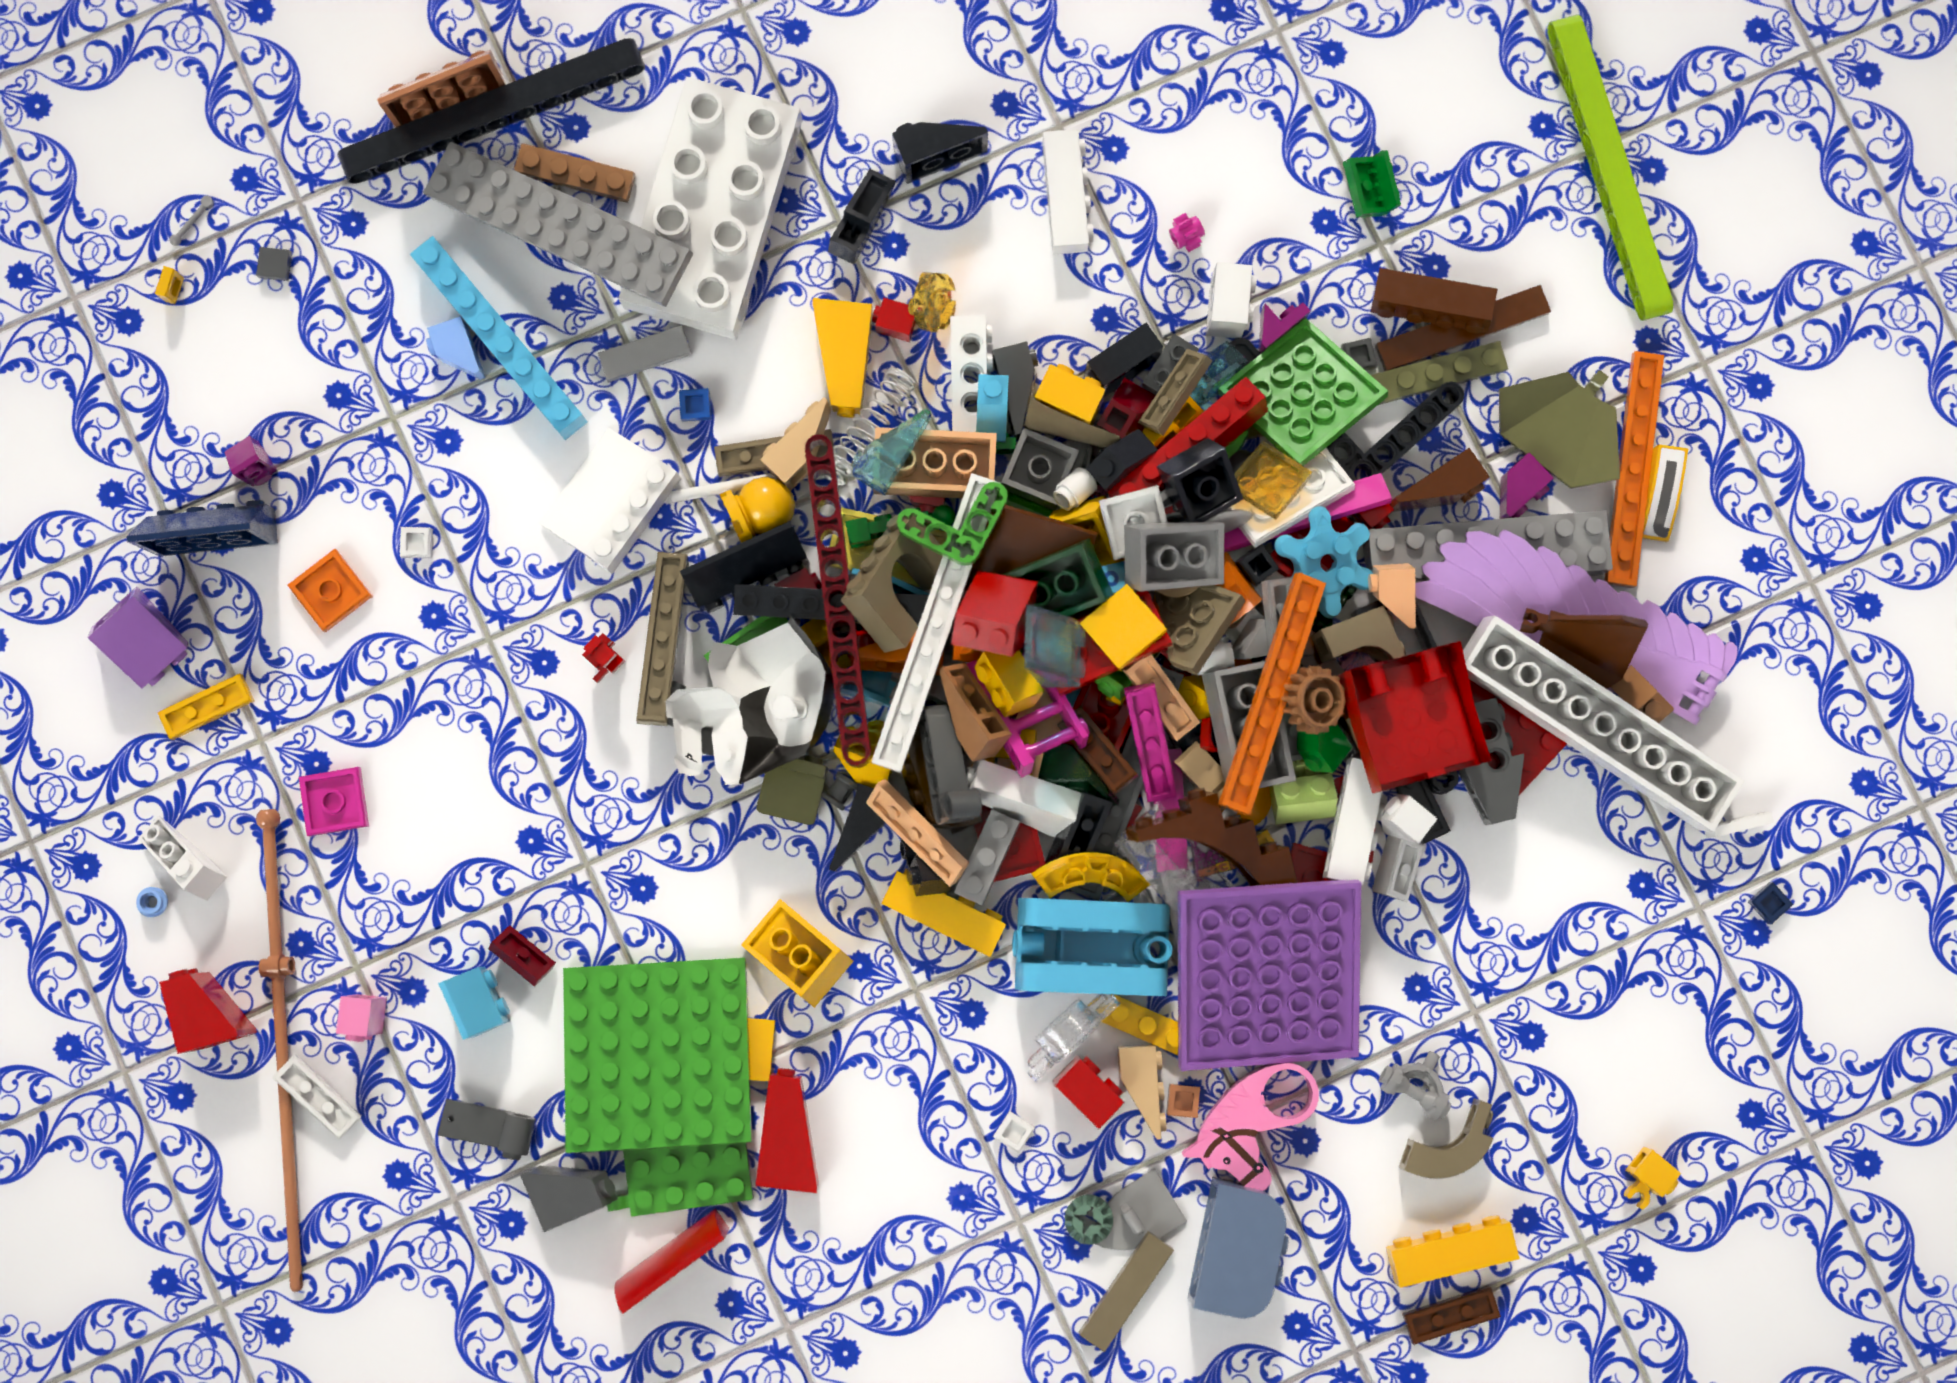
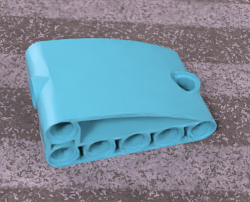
[1012,898,1173,996]

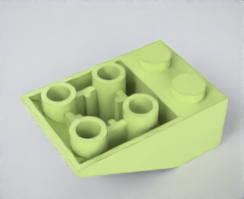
[1269,759,1338,825]

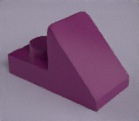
[1258,302,1311,353]

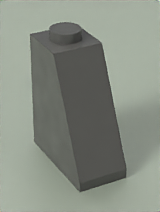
[520,1165,618,1232]

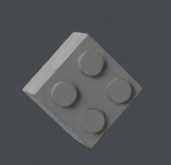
[1001,428,1079,511]

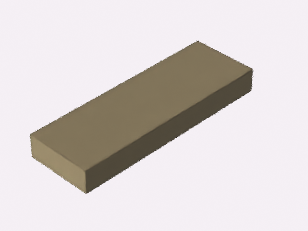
[1138,348,1212,436]

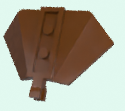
[1520,608,1648,689]

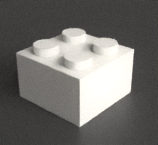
[1206,262,1257,339]

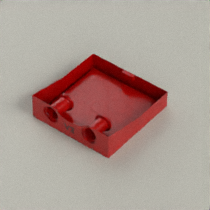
[1337,641,1492,794]

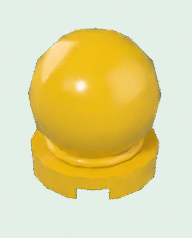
[719,476,795,543]

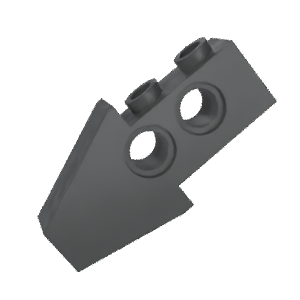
[1458,698,1524,825]

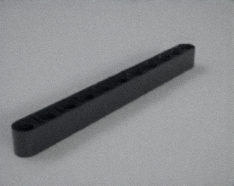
[337,38,645,184]

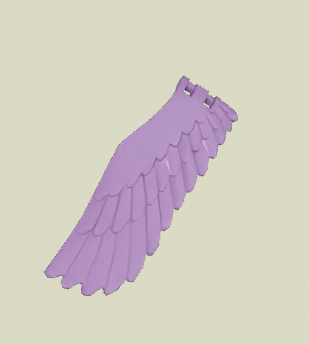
[1415,530,1737,725]

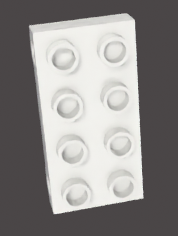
[618,76,803,340]

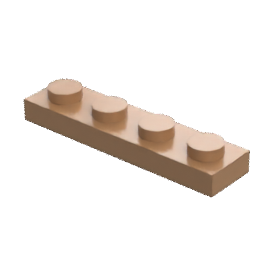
[514,143,636,203]

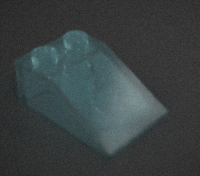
[1025,605,1086,688]

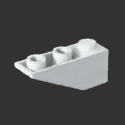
[138,816,227,901]

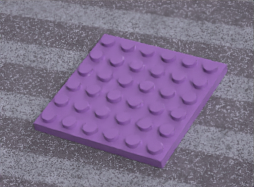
[1178,880,1361,1071]

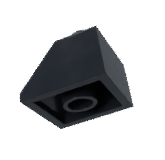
[1157,438,1243,523]

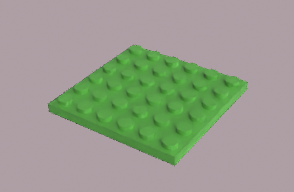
[563,958,752,1154]

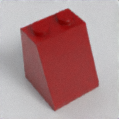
[951,570,1038,656]
[159,968,257,1054]

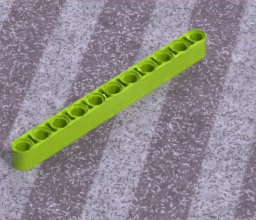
[1547,14,1674,321]

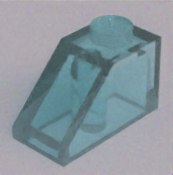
[1190,341,1248,407]

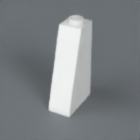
[966,760,1082,837]

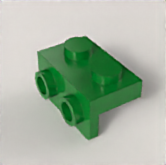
[1343,150,1401,218]

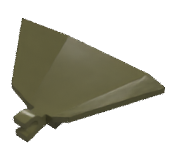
[1499,370,1620,489]

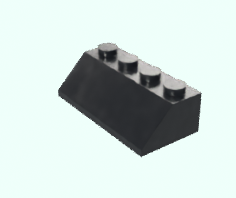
[680,521,809,613]

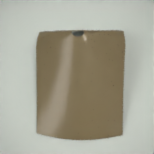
[1025,373,1120,449]

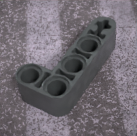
[919,704,982,825]

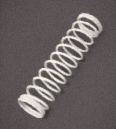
[825,368,917,486]

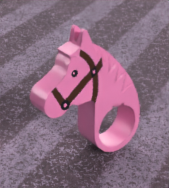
[1182,1063,1319,1191]

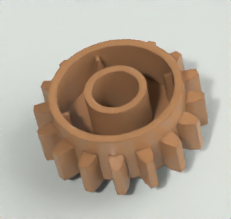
[1281,666,1346,734]

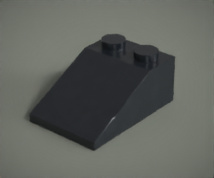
[892,122,988,184]

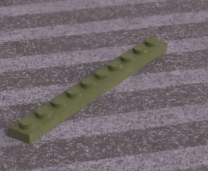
[1246,341,1508,440]

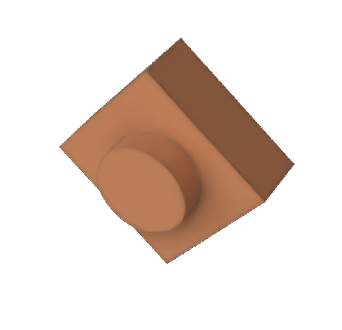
[1166,1084,1200,1118]

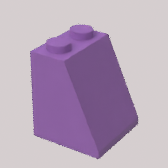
[87,586,188,689]

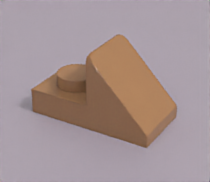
[1611,665,1674,723]

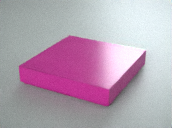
[299,767,369,836]

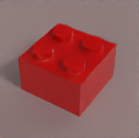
[1052,1055,1125,1129]

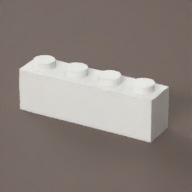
[1042,129,1094,255]
[1322,758,1387,886]

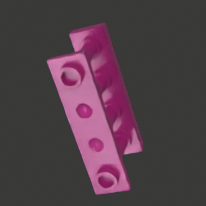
[967,636,1089,778]

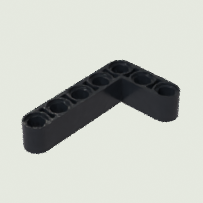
[1326,381,1464,481]

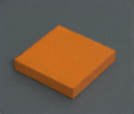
[287,549,373,633]

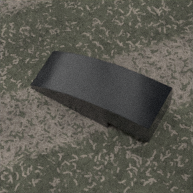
[828,169,896,265]

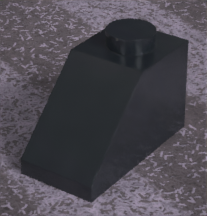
[1086,429,1158,491]

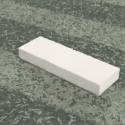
[272,1054,362,1140]

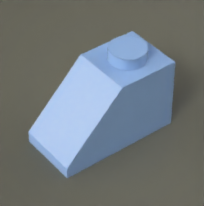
[426,316,486,380]

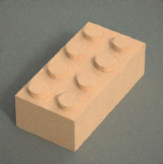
[872,427,997,498]

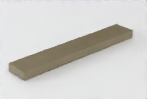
[636,552,688,726]

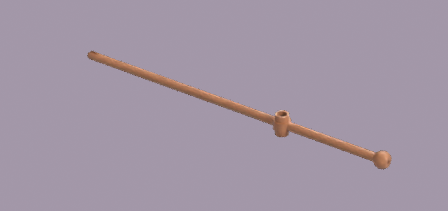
[256,809,303,1292]

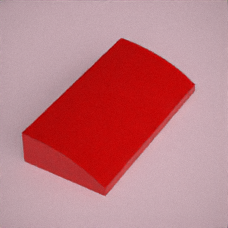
[614,1208,729,1314]

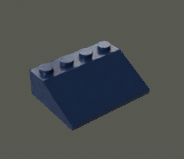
[127,500,278,557]

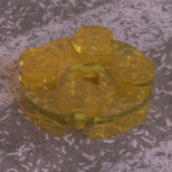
[908,272,956,333]

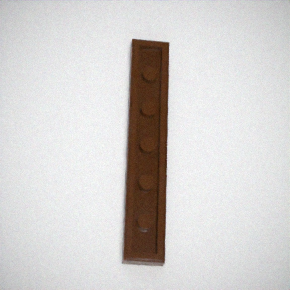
[1375,285,1551,371]

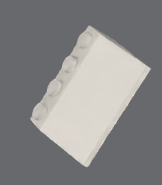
[540,428,681,574]

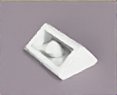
[1372,836,1424,902]

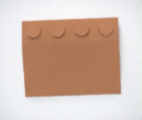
[377,50,506,127]

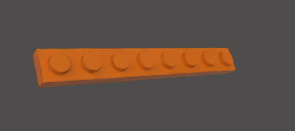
[1604,351,1664,588]
[1218,572,1326,815]

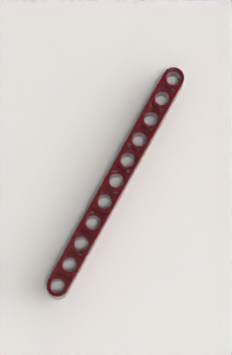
[805,434,872,768]

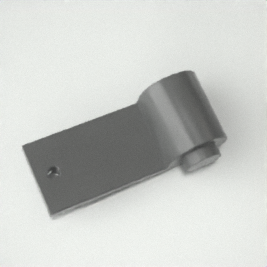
[438,1099,536,1160]

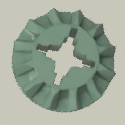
[1064,1195,1113,1245]

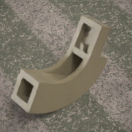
[1399,1098,1494,1179]

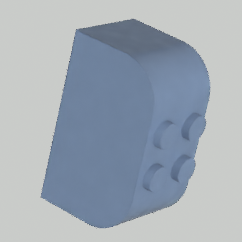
[1187,1177,1289,1318]

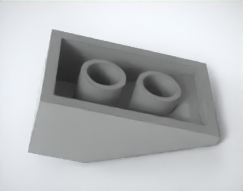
[1124,522,1224,591]

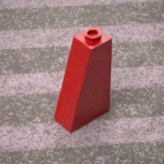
[755,1068,819,1193]

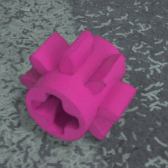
[1169,213,1205,252]

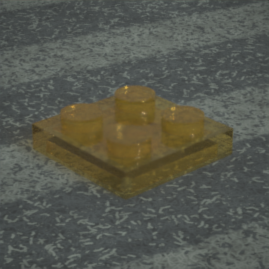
[1234,441,1312,520]

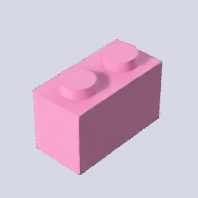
[336,994,387,1042]

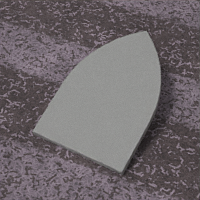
[1096,1168,1187,1250]

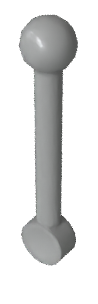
[169,196,214,246]

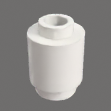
[1053,467,1097,511]
[1198,641,1235,676]

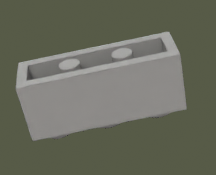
[954,809,1021,906]

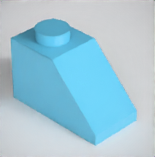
[976,374,1009,442]

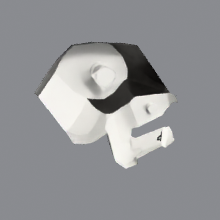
[666,613,834,785]

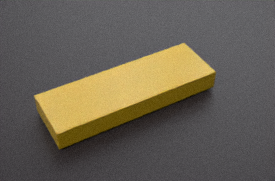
[157,673,255,740]

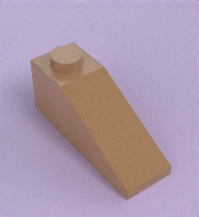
[939,662,1012,762]

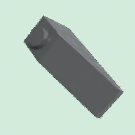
[992,341,1038,441]

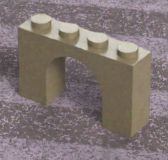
[841,514,943,653]
[1311,605,1406,748]

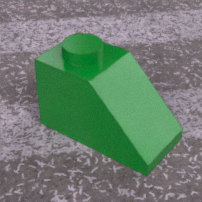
[1297,724,1353,773]

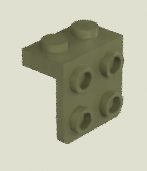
[756,752,829,825]

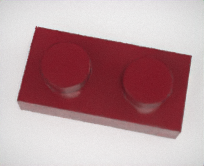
[488,925,556,987]

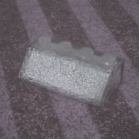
[1113,800,1235,915]

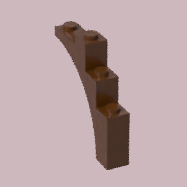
[1125,788,1297,886]

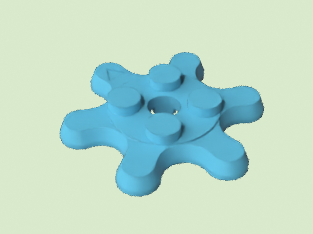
[1274,506,1373,618]

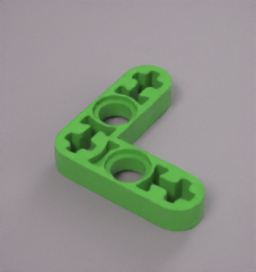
[897,482,1008,566]

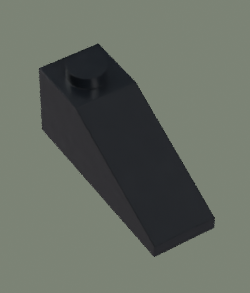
[829,783,885,872]
[1045,791,1113,864]

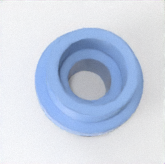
[136,887,168,917]

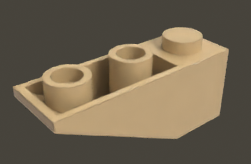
[760,397,832,491]
[1117,1045,1166,1139]

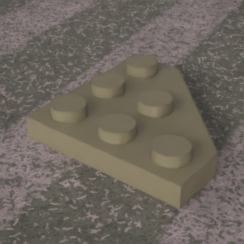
[1154,585,1245,675]

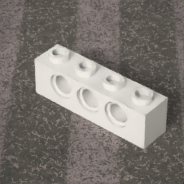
[950,316,993,432]

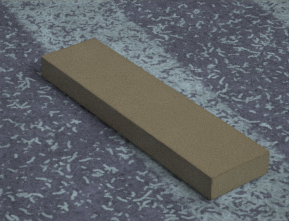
[714,429,836,477]
[1078,1231,1174,1352]

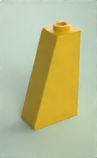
[812,298,873,418]

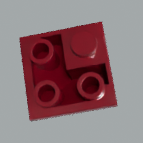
[1096,377,1156,439]

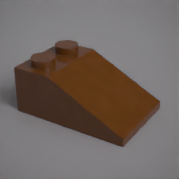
[1389,448,1490,512]

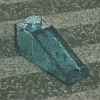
[850,409,932,496]

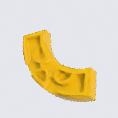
[1031,852,1151,902]

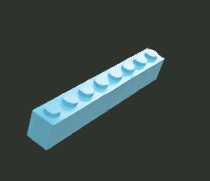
[410,236,588,440]

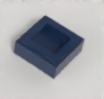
[1748,882,1794,924]

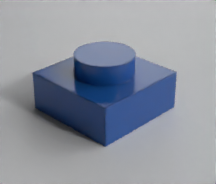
[679,388,712,422]

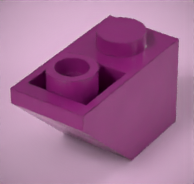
[224,435,278,487]
[1500,452,1553,519]

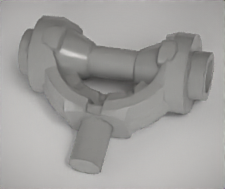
[1378,1051,1451,1121]

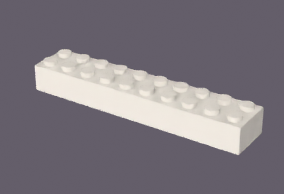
[1463,615,1745,832]

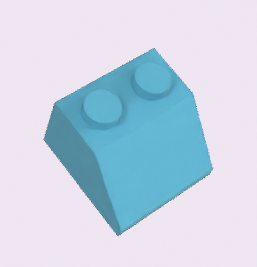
[438,966,510,1040]

